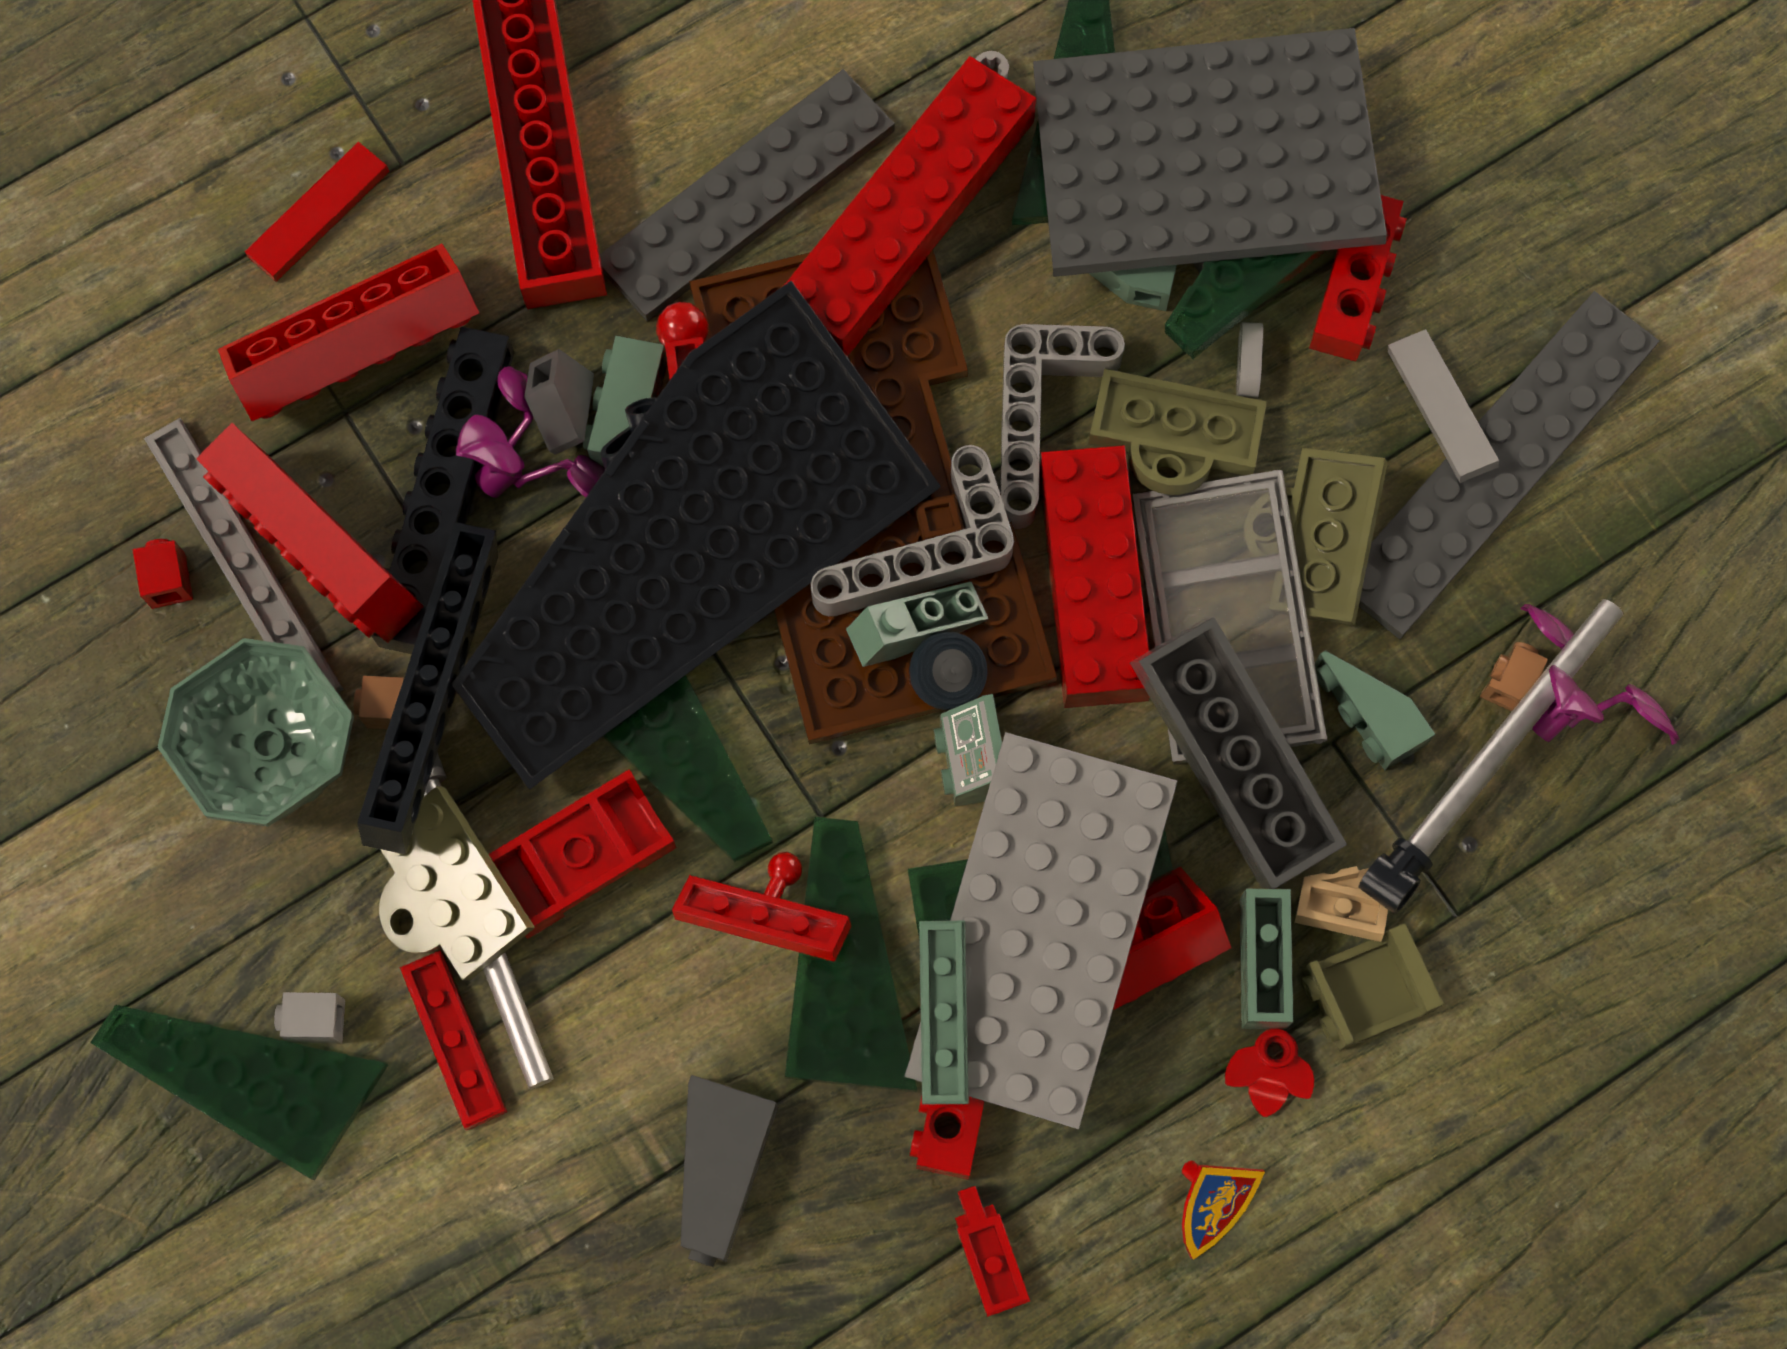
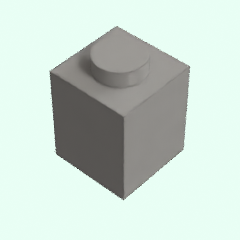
[274,992,345,1044]

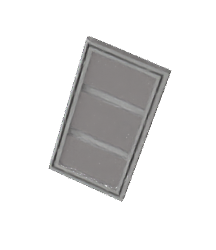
[1133,470,1327,765]

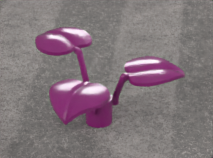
[456,366,605,498]
[1520,604,1680,745]

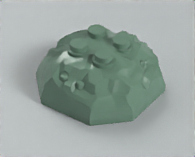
[157,638,354,827]

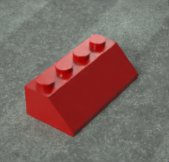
[1113,866,1231,1010]

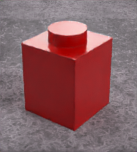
[132,539,193,609]

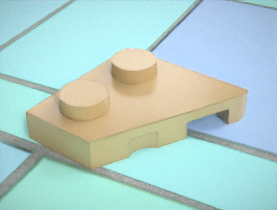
[1294,866,1388,942]

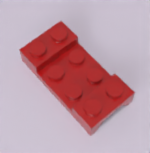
[488,769,677,939]

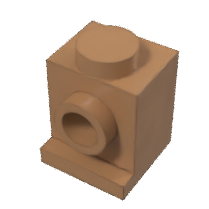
[1480,642,1548,711]

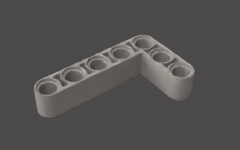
[1000,324,1125,529]
[811,445,1014,616]

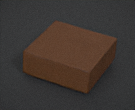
[914,494,964,541]

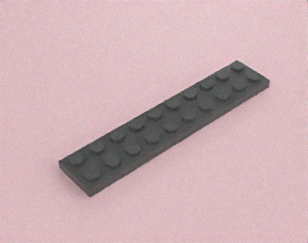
[1359,291,1659,640]

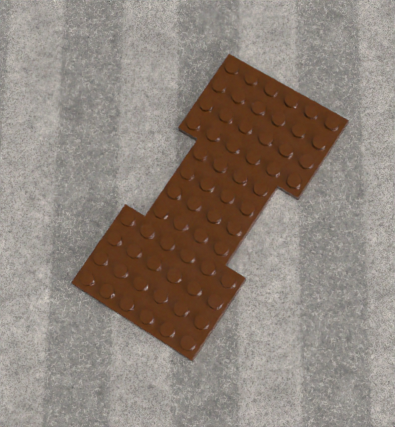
[689,250,1057,745]

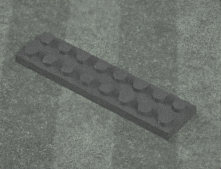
[600,69,895,322]

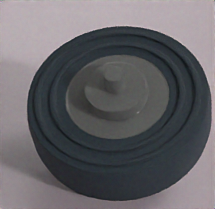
[909,632,987,710]

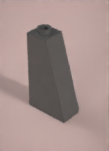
[680,1075,778,1267]

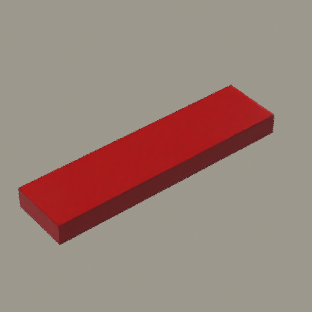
[245,141,389,282]
[400,950,508,1130]

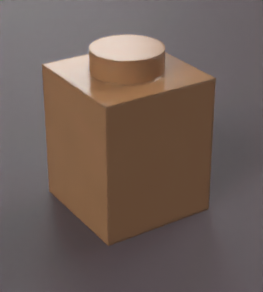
[354,676,404,729]

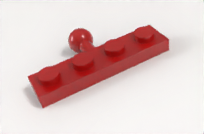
[672,852,851,962]

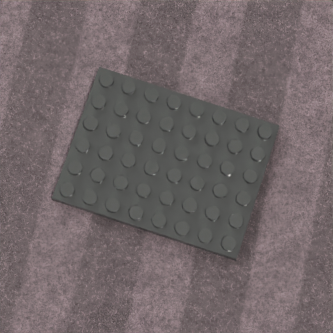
[1033,28,1387,277]

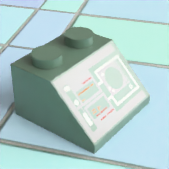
[933,694,1002,807]

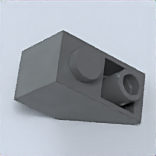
[524,349,594,455]

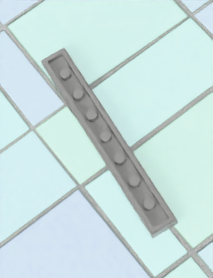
[144,418,344,693]

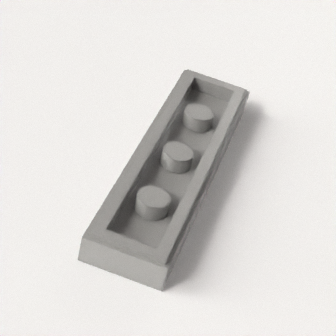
[1388,329,1499,483]

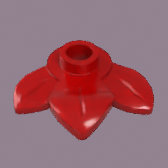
[1225,1029,1315,1118]

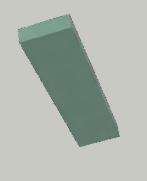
[919,920,969,1104]

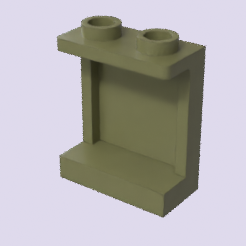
[1301,923,1443,1051]

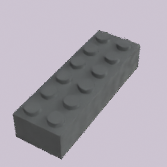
[1130,616,1347,889]

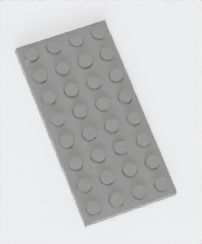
[905,732,1177,1129]

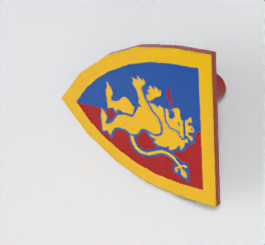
[1182,1160,1265,1260]

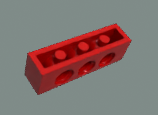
[1309,195,1407,362]
[909,1096,985,1180]

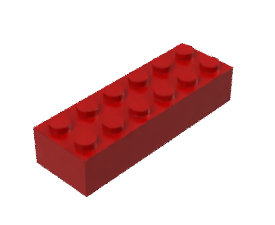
[217,243,479,422]
[196,423,424,643]
[1039,445,1150,708]

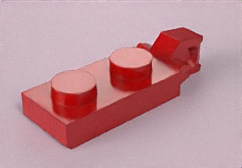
[955,1186,1030,1317]

